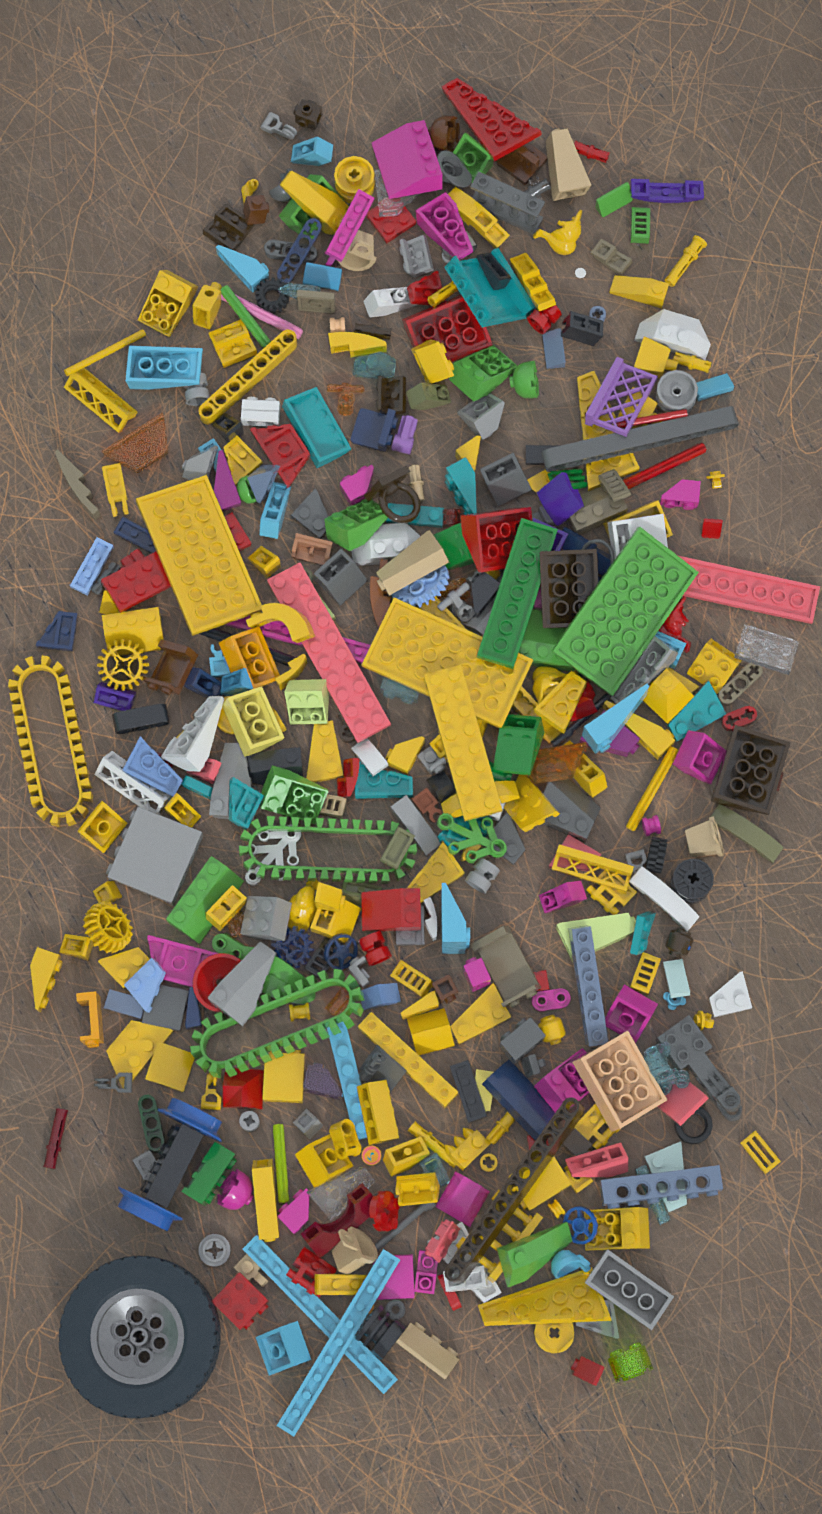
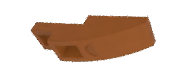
[370,559,391,630]

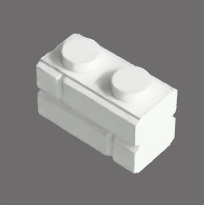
[241,397,280,427]

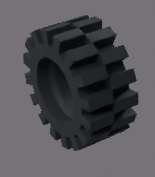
[255,277,289,314]
[646,837,668,874]

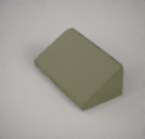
[341,881,382,907]

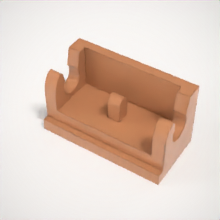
[291,533,333,565]

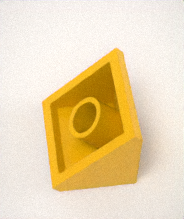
[78,801,128,853]
[407,1008,455,1056]

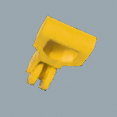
[201,1072,222,1110]

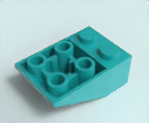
[444,457,477,515]

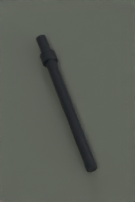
[550,693,612,748]

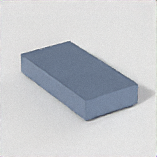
[104,989,144,1019]

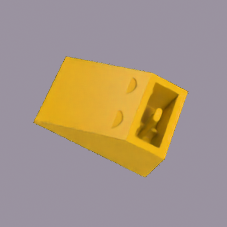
[138,270,199,337]
[584,1207,650,1251]

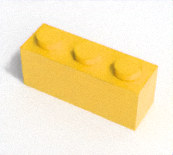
[357,1080,399,1145]

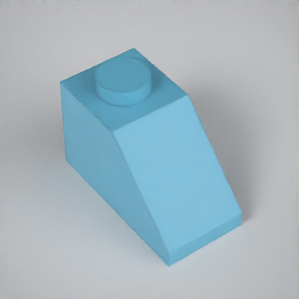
[291,136,333,166]

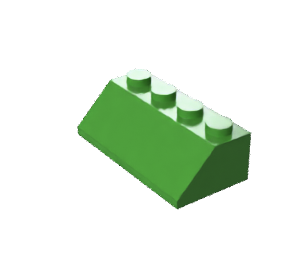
[166,856,244,945]

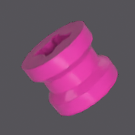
[641,815,661,837]

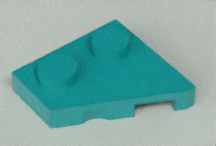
[229,777,264,830]
[630,911,656,955]

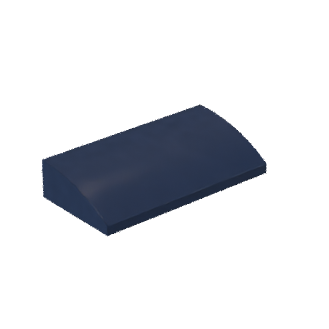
[482,1060,555,1141]

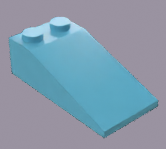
[125,346,203,390]
[582,684,649,754]

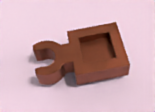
[411,787,443,823]

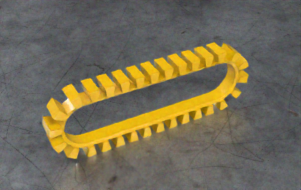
[8,655,93,827]

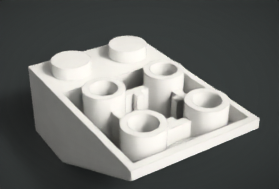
[607,514,668,560]

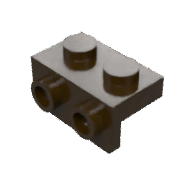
[376,375,406,415]

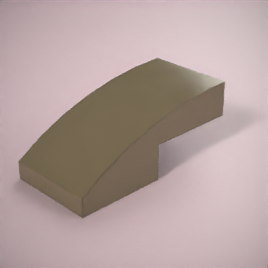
[591,239,633,276]

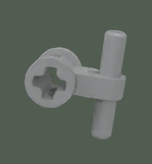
[437,583,474,621]

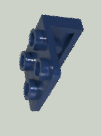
[351,408,398,452]

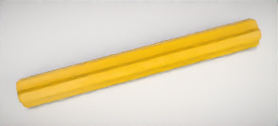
[626,746,679,831]

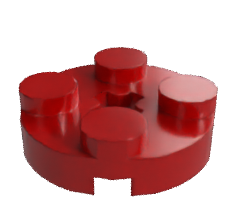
[369,1191,400,1231]

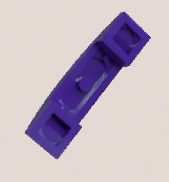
[631,179,704,203]

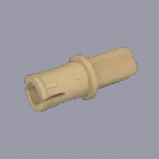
[409,465,425,502]

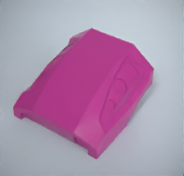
[436,1171,490,1227]

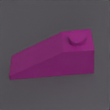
[214,450,241,512]

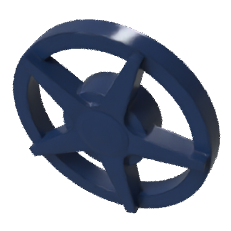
[324,934,358,970]

